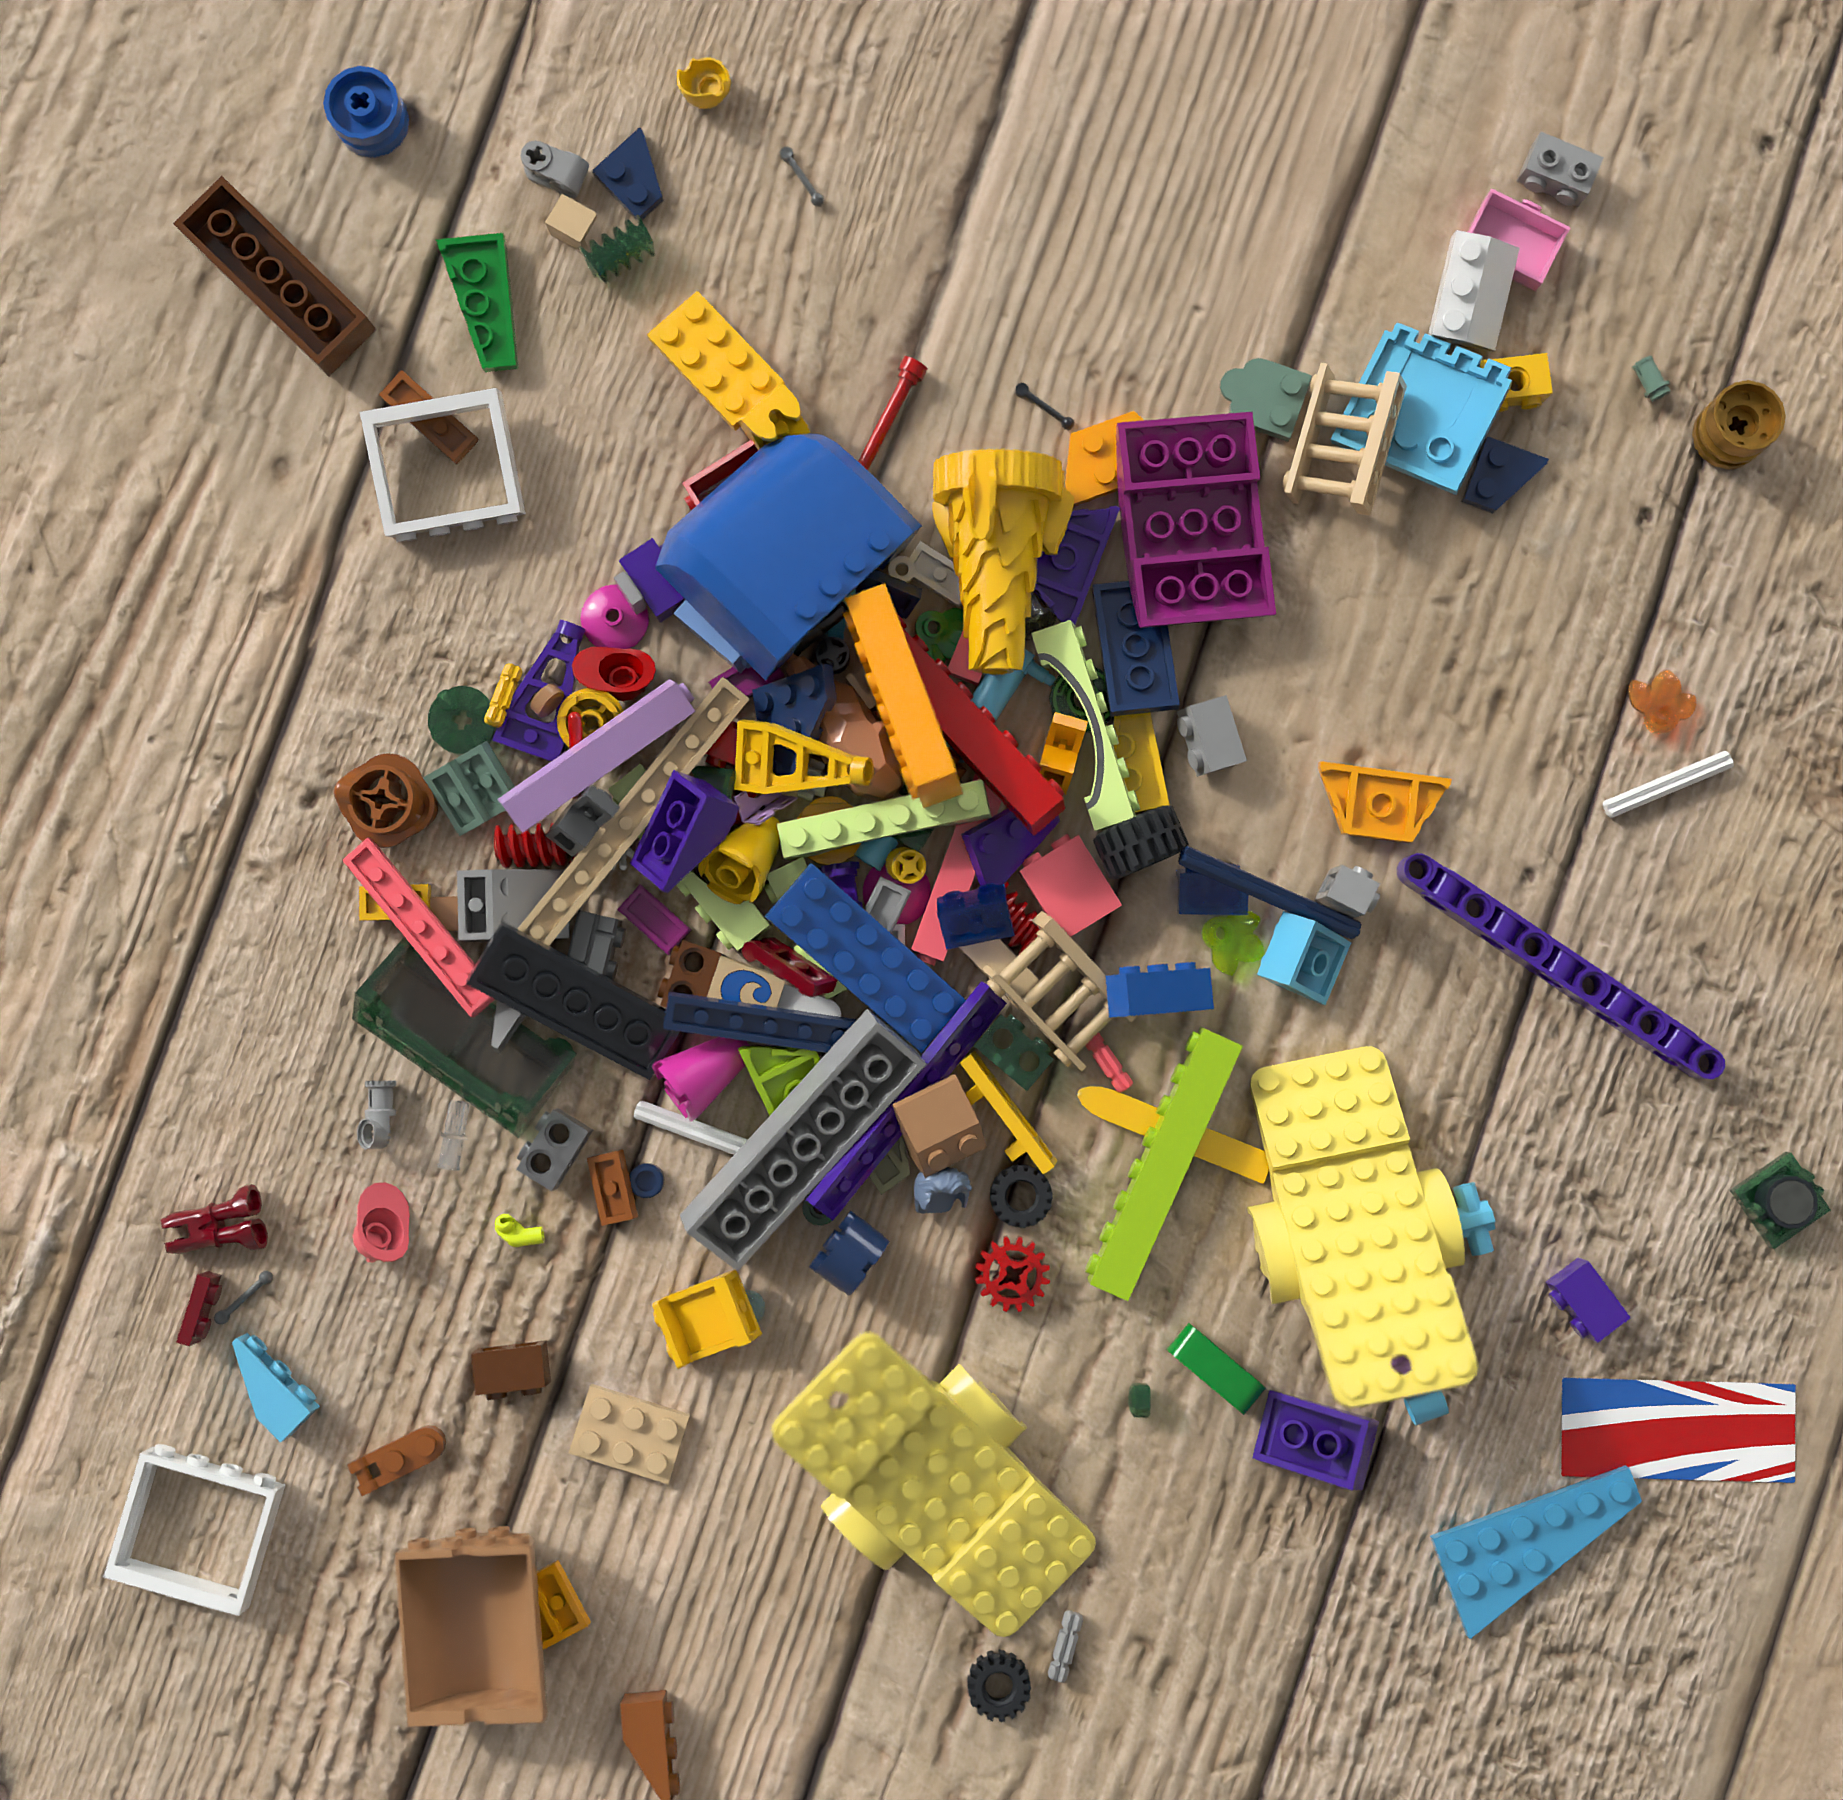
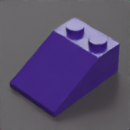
[630,770,740,893]
[1252,1390,1379,1490]

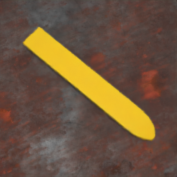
[1077,1086,1269,1184]

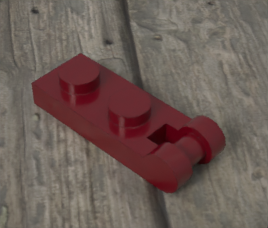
[742,937,838,997]

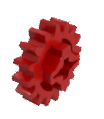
[975,1235,1050,1312]

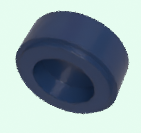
[629,1163,665,1198]

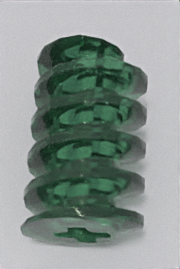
[578,214,655,284]

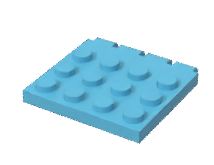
[1331,322,1512,495]

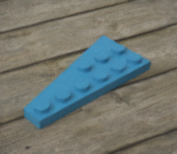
[1430,1465,1642,1640]

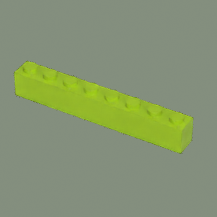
[1085,1026,1243,1301]

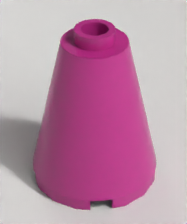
[652,1037,750,1122]

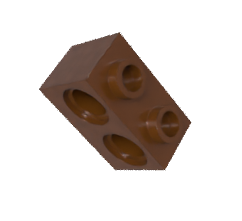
[657,940,725,1008]

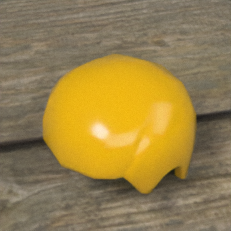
[677,57,731,109]

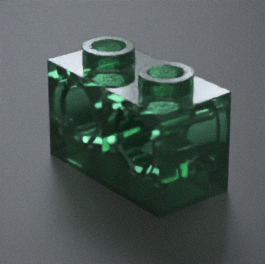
[973,1014,1054,1091]

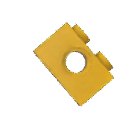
[1479,353,1553,413]

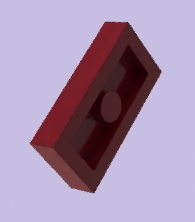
[176,1271,222,1347]

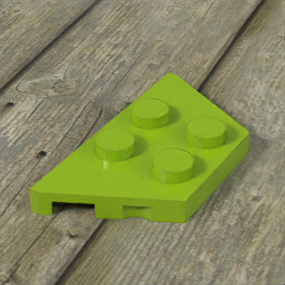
[738,1046,820,1116]

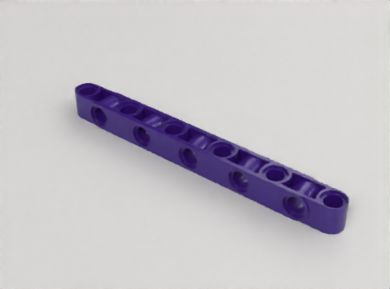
[1397,853,1725,1079]

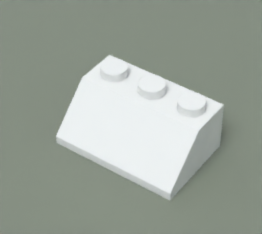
[1428,230,1520,351]

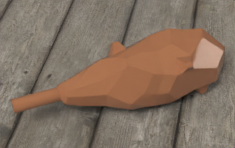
[785,654,903,801]

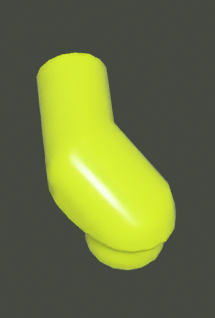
[495,1214,545,1247]

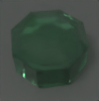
[1128,1383,1151,1418]

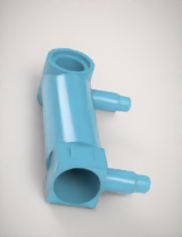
[944,649,1056,763]

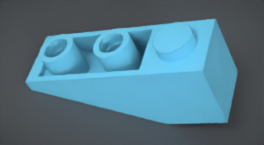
[232,1333,320,1443]

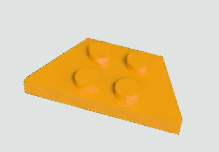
[1065,411,1144,507]
[1318,761,1452,843]

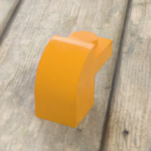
[1039,712,1088,795]

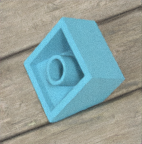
[1257,911,1351,1005]

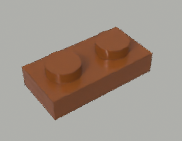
[587,1149,638,1226]

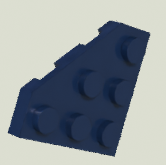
[752,664,837,776]

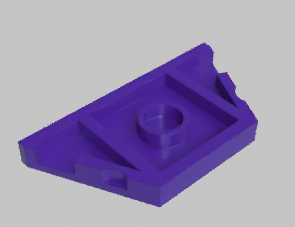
[1033,506,1120,625]

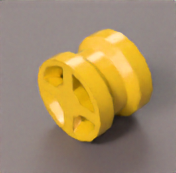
[885,847,926,884]

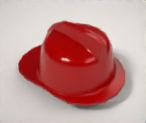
[572,647,656,702]

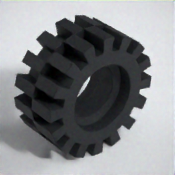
[967,1650,1031,1722]

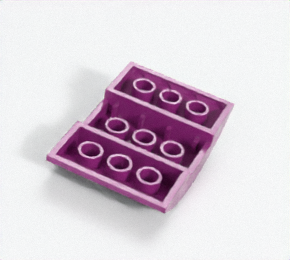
[1116,412,1276,628]

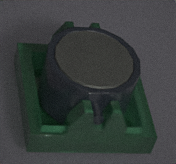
[1730,1152,1831,1249]

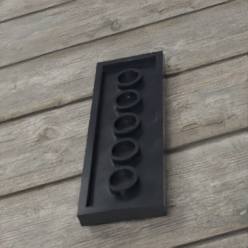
[466,921,681,1080]

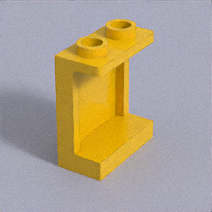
[652,1270,762,1369]

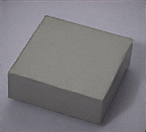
[614,571,647,615]

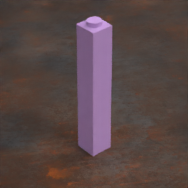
[498,679,695,833]

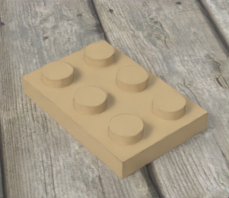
[569,1384,690,1484]

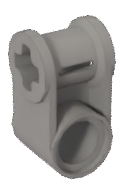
[520,141,590,198]

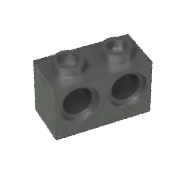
[516,1108,593,1191]

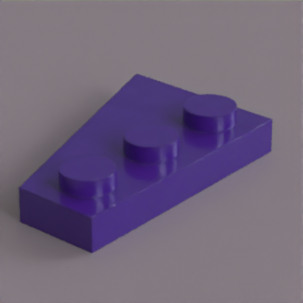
[961,808,1060,897]

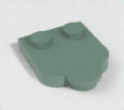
[1220,358,1312,442]

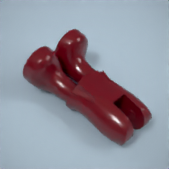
[160,1184,268,1254]

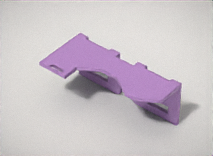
[734,791,798,825]

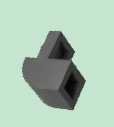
[545,785,620,857]

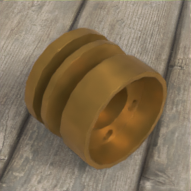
[1692,380,1786,470]

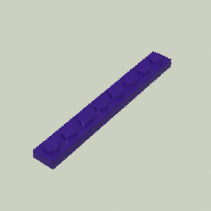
[806,981,1007,1221]

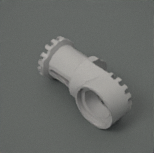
[357,1081,396,1149]

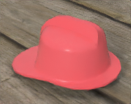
[353,1182,410,1263]

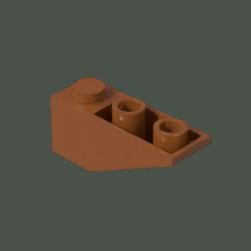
[620,1690,680,1800]

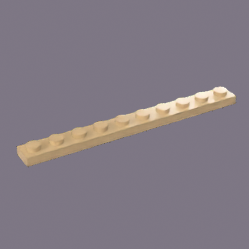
[517,677,749,946]

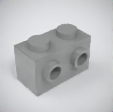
[1517,132,1604,207]
[1177,695,1247,777]
[1314,865,1380,918]

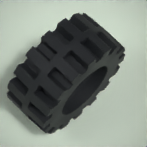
[990,1164,1053,1228]

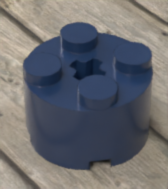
[809,1210,889,1296]

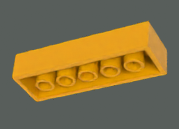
[843,583,963,808]

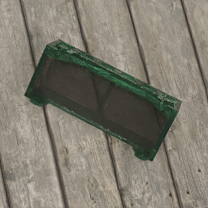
[352,937,577,1139]

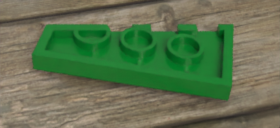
[436,233,518,372]

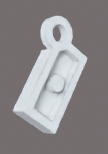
[888,541,962,608]

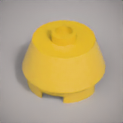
[557,688,624,747]

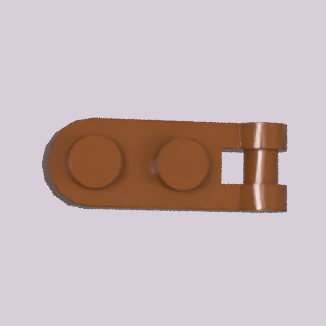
[347,1425,446,1497]

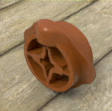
[334,753,438,848]

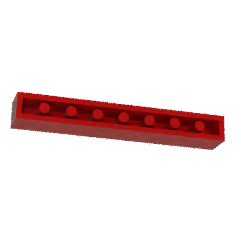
[896,613,1065,836]

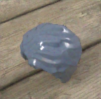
[914,1167,972,1213]

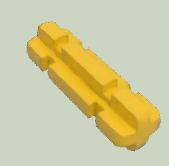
[484,663,522,728]

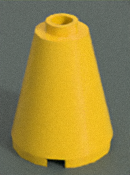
[699,816,781,904]

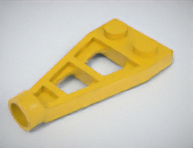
[734,719,874,794]

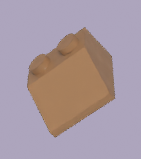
[892,1074,987,1178]

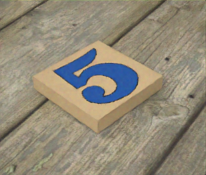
[707,956,786,1044]

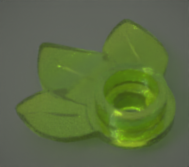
[1202,910,1265,976]

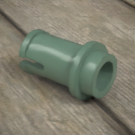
[1632,355,1671,402]

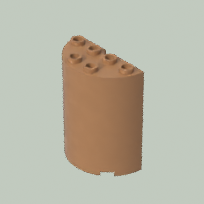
[395,1526,548,1727]

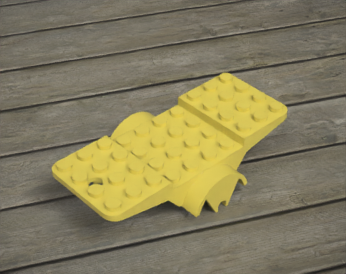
[1247,1046,1477,1408]
[771,1333,1096,1637]

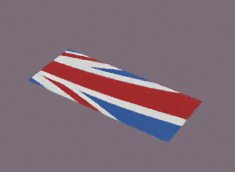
[1561,1378,1796,1483]

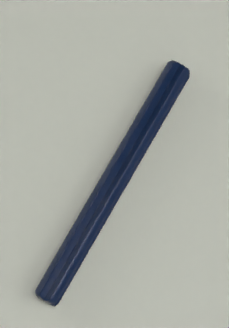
[1178,846,1362,939]

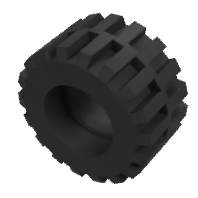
[1093,806,1189,879]

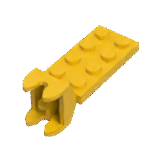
[647,291,811,450]

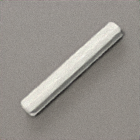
[1603,751,1734,818]
[634,1101,748,1155]

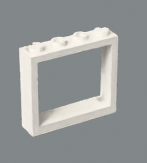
[360,388,525,542]
[104,1444,286,1616]

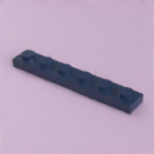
[663,992,857,1053]

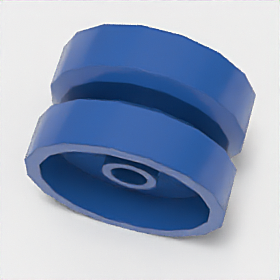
[323,66,409,158]

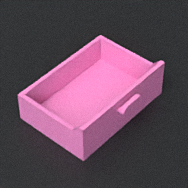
[1468,188,1571,291]

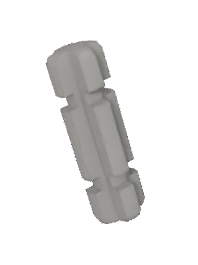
[1048,1610,1083,1682]

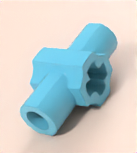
[1453,1182,1495,1256]

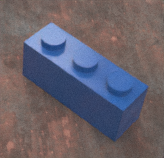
[1105,962,1214,1018]

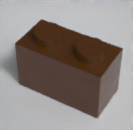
[471,1340,551,1400]

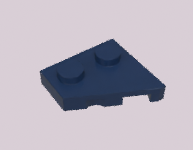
[592,127,663,223]
[1461,436,1549,514]

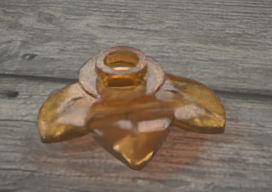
[1628,670,1696,734]

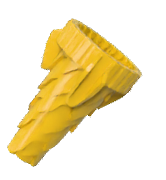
[932,449,1074,675]

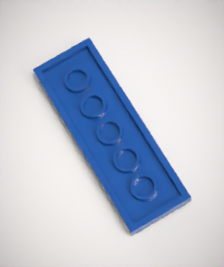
[764,863,966,1053]

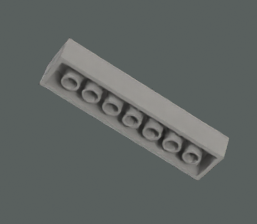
[680,1009,926,1271]

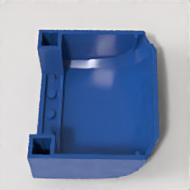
[655,433,922,681]

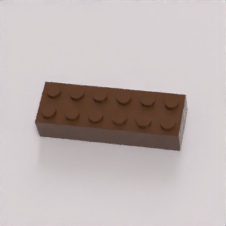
[173,176,377,377]

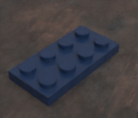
[1092,581,1180,717]

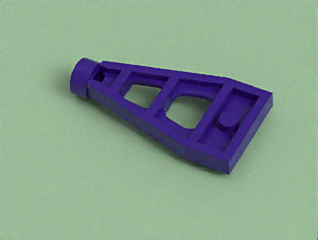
[492,620,586,762]

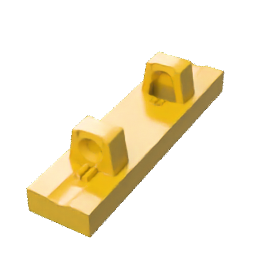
[960,1050,1058,1175]

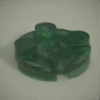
[428,686,497,755]

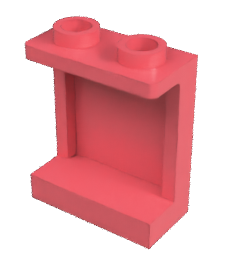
[1018,834,1122,937]

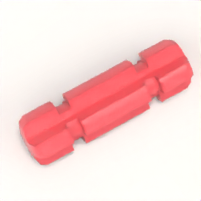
[1085,1032,1133,1093]

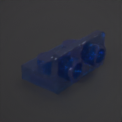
[1176,864,1249,915]
[937,884,1015,950]

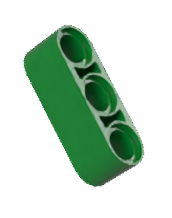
[1166,1322,1266,1415]

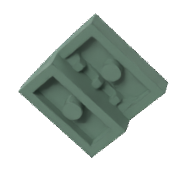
[423,741,515,836]

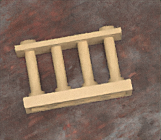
[1283,363,1407,516]
[982,911,1138,1071]

